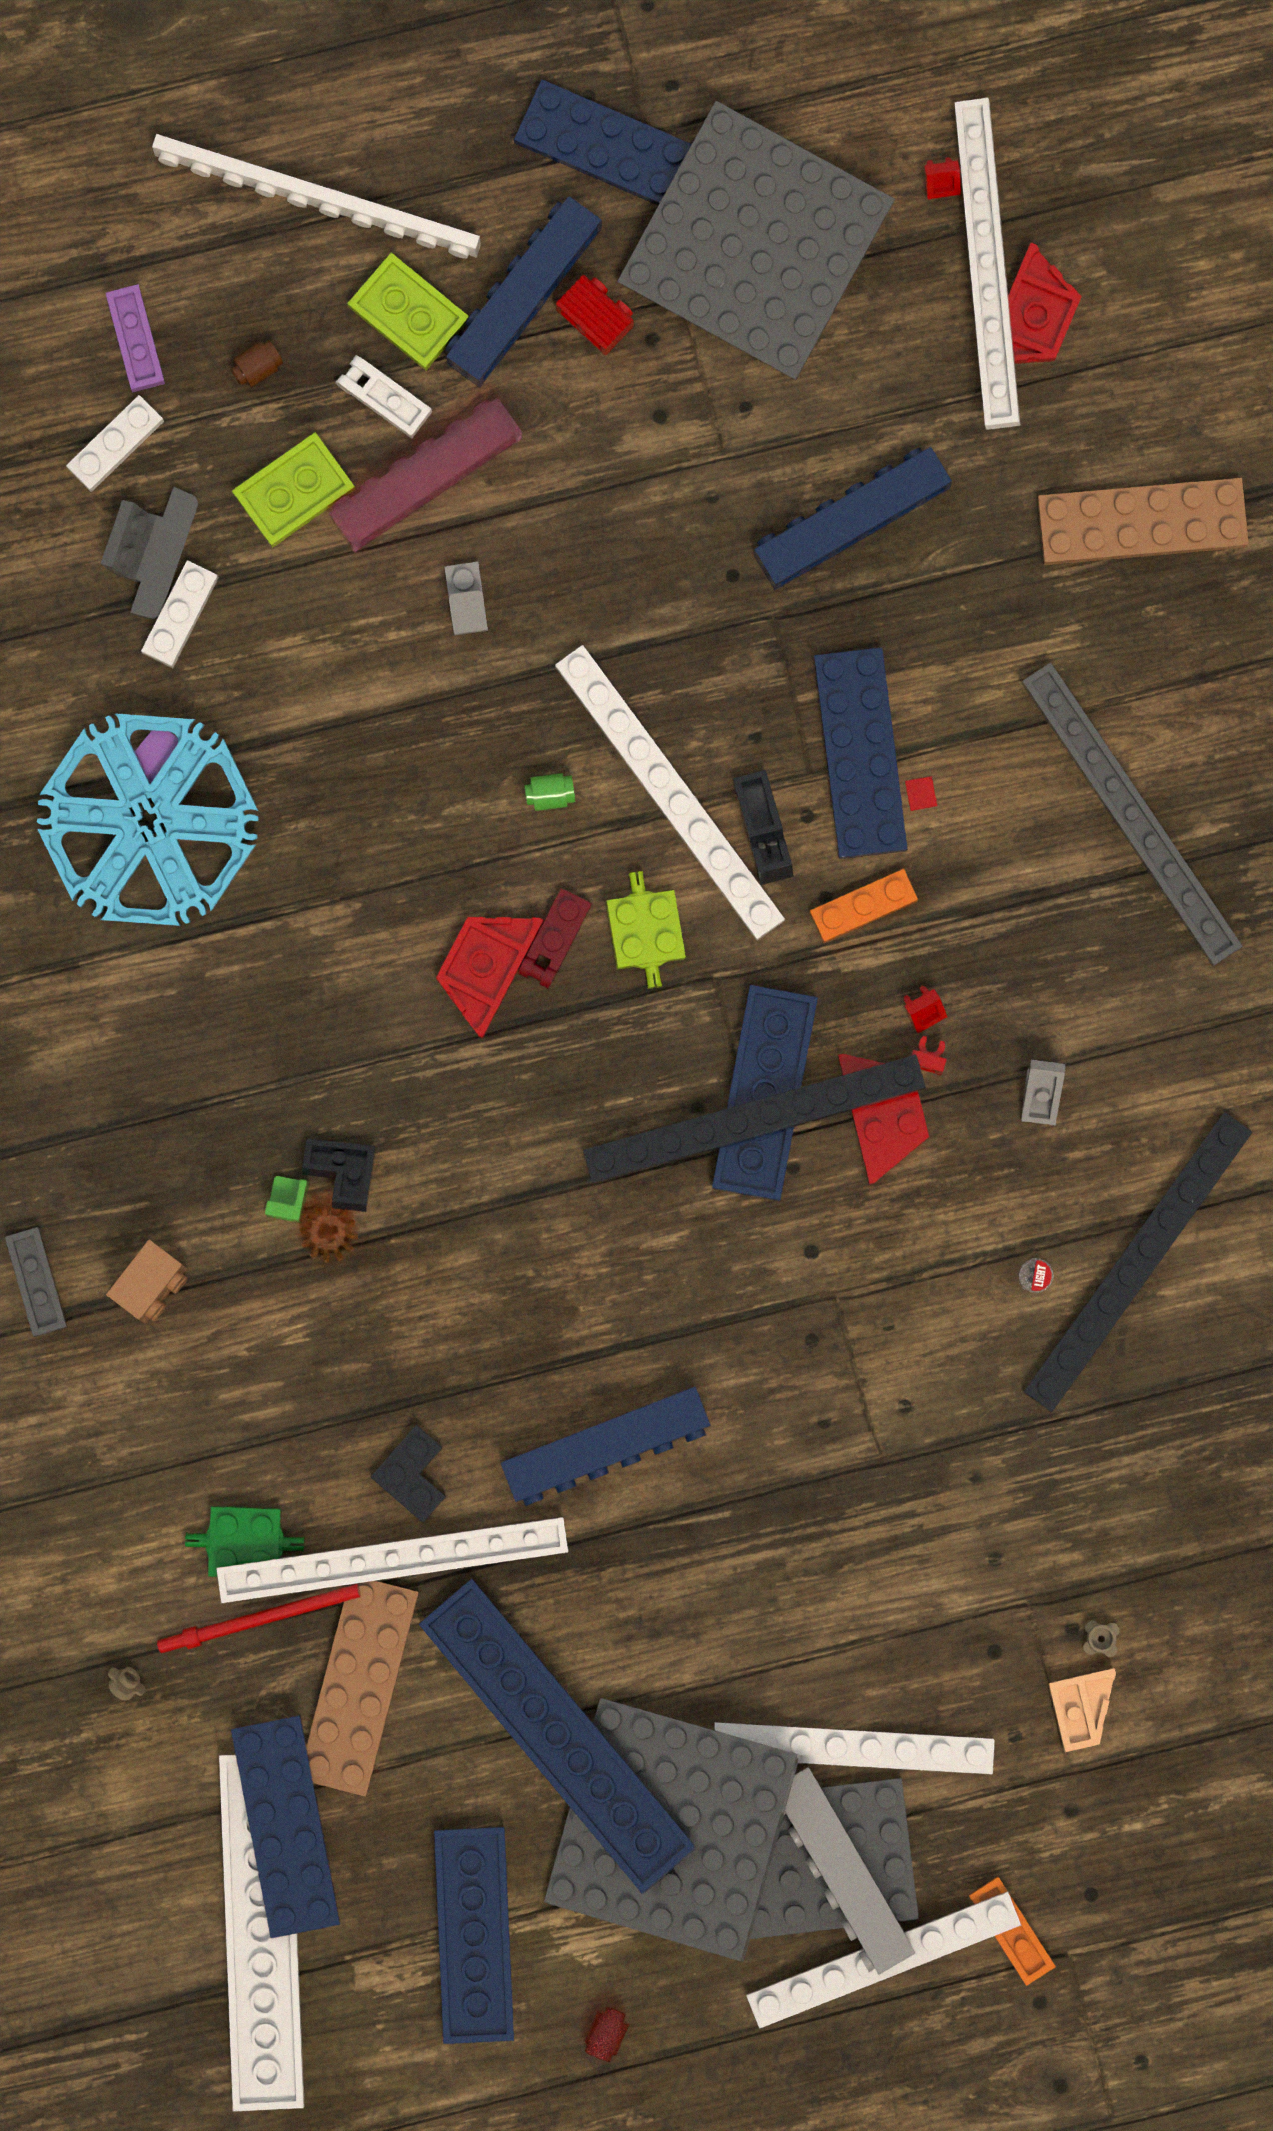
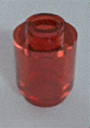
[584,2006,630,2062]

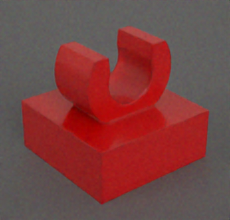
[924,157,961,200]
[904,986,947,1034]
[911,1036,947,1075]

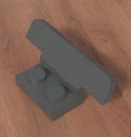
[100,486,198,619]

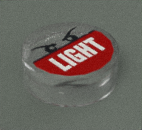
[1018,1258,1054,1293]

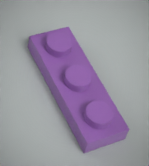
[106,284,165,393]

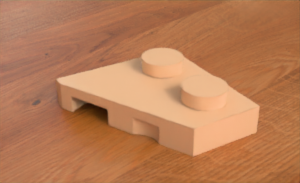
[1048,1668,1116,1752]

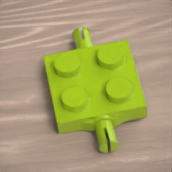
[606,871,686,989]

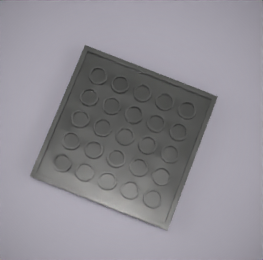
[617,101,895,380]
[544,1698,800,1961]

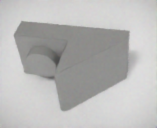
[444,562,488,636]
[1021,1060,1065,1125]

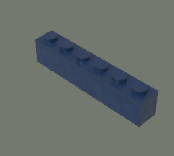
[445,196,602,388]
[754,447,952,591]
[501,1386,711,1506]

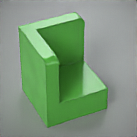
[265,1176,309,1223]

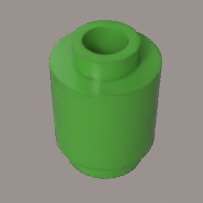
[525,773,575,811]

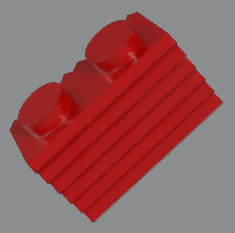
[556,275,634,356]

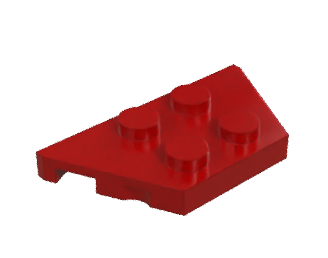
[1008,243,1082,364]
[436,917,544,1039]
[838,1054,929,1185]

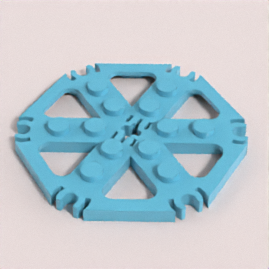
[37,714,259,926]

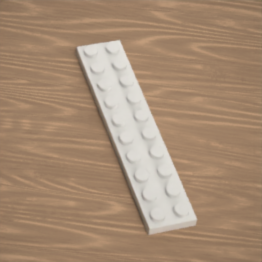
[219,1755,304,2111]

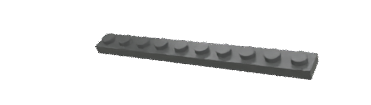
[1021,662,1243,967]

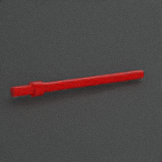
[157,1584,361,1654]

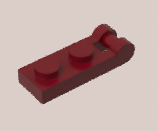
[518,888,592,989]

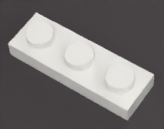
[66,395,164,492]
[141,560,219,668]

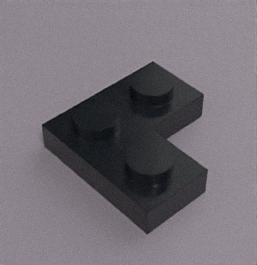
[302,1139,375,1212]
[371,1425,446,1523]

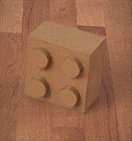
[106,1239,188,1324]

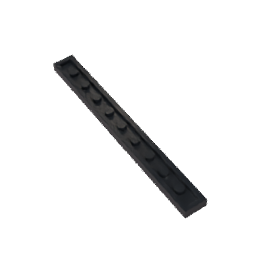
[583,1055,926,1184]
[1023,1112,1253,1413]

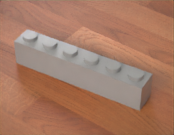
[784,1767,915,1975]

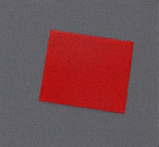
[905,776,937,811]

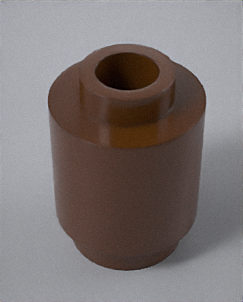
[230,340,283,388]

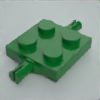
[185,1506,305,1577]

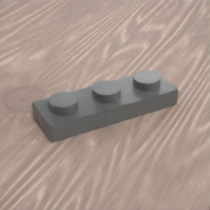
[5,1227,68,1337]

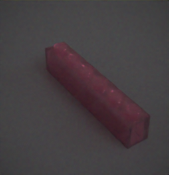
[329,398,522,553]

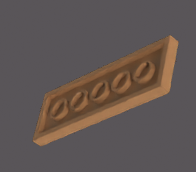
[1037,478,1249,565]
[307,1581,419,1797]

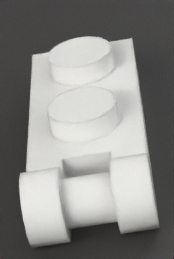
[335,355,432,439]

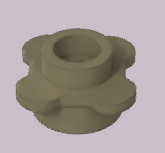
[1083,1621,1120,1657]
[108,1667,146,1700]

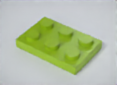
[347,253,469,371]
[232,432,356,548]

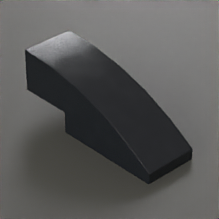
[733,770,794,885]

